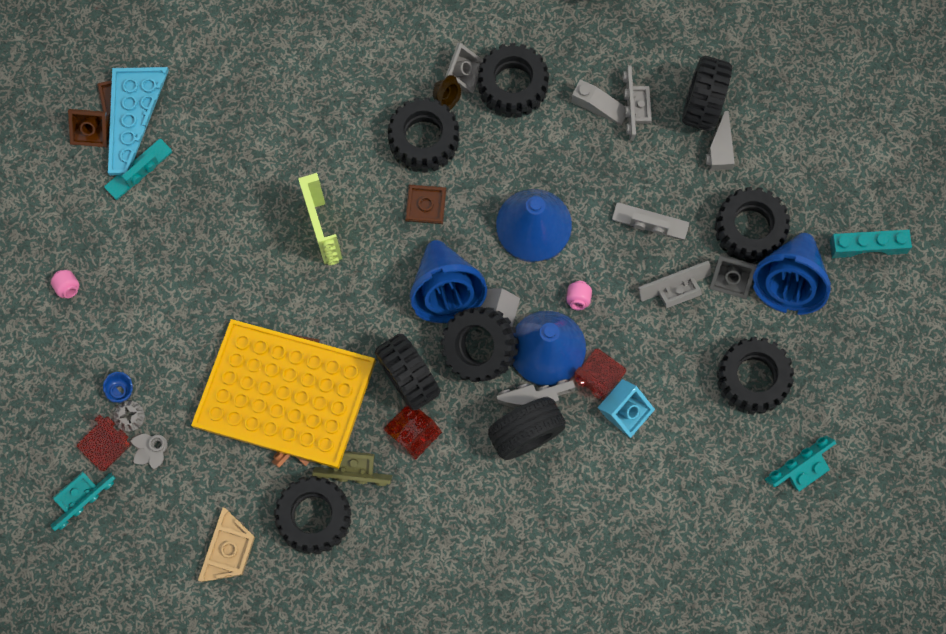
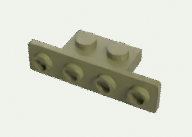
[312,451,392,486]

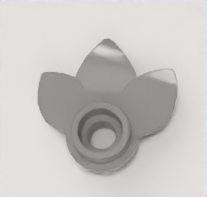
[131,434,168,469]

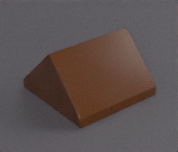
[68,109,110,147]

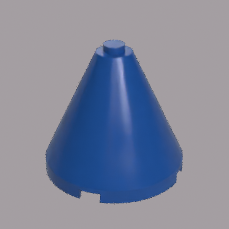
[496,189,572,262]
[753,233,831,315]
[410,240,487,323]
[513,311,586,386]

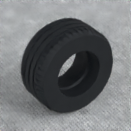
[488,397,566,460]

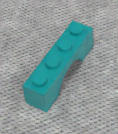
[830,230,912,258]

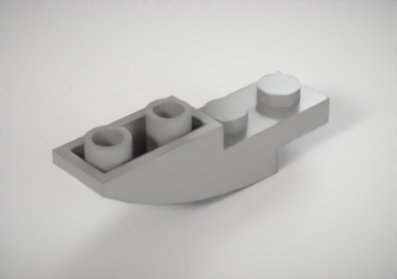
[496,379,575,408]

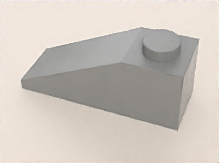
[571,79,625,125]
[705,111,735,171]

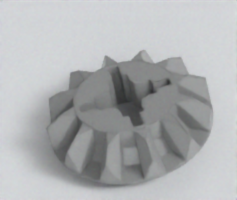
[113,401,145,432]

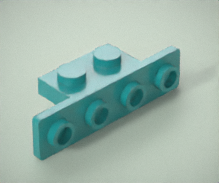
[105,139,172,200]
[765,436,836,492]
[51,471,115,531]

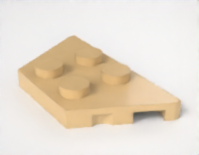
[198,508,255,582]

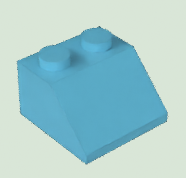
[598,379,655,438]

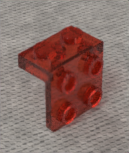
[574,349,626,400]
[384,405,442,460]
[77,414,131,471]

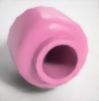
[51,270,80,298]
[566,281,592,310]

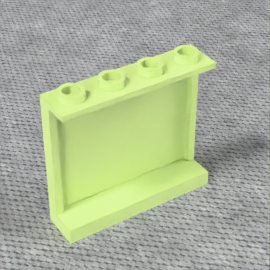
[298,173,342,265]

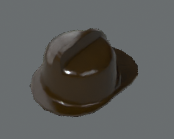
[433,75,461,110]

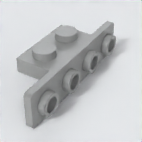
[622,65,652,141]
[612,203,689,240]
[638,261,711,308]

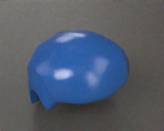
[103,372,133,403]

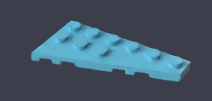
[108,67,169,176]

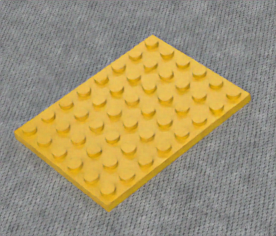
[191,319,376,469]

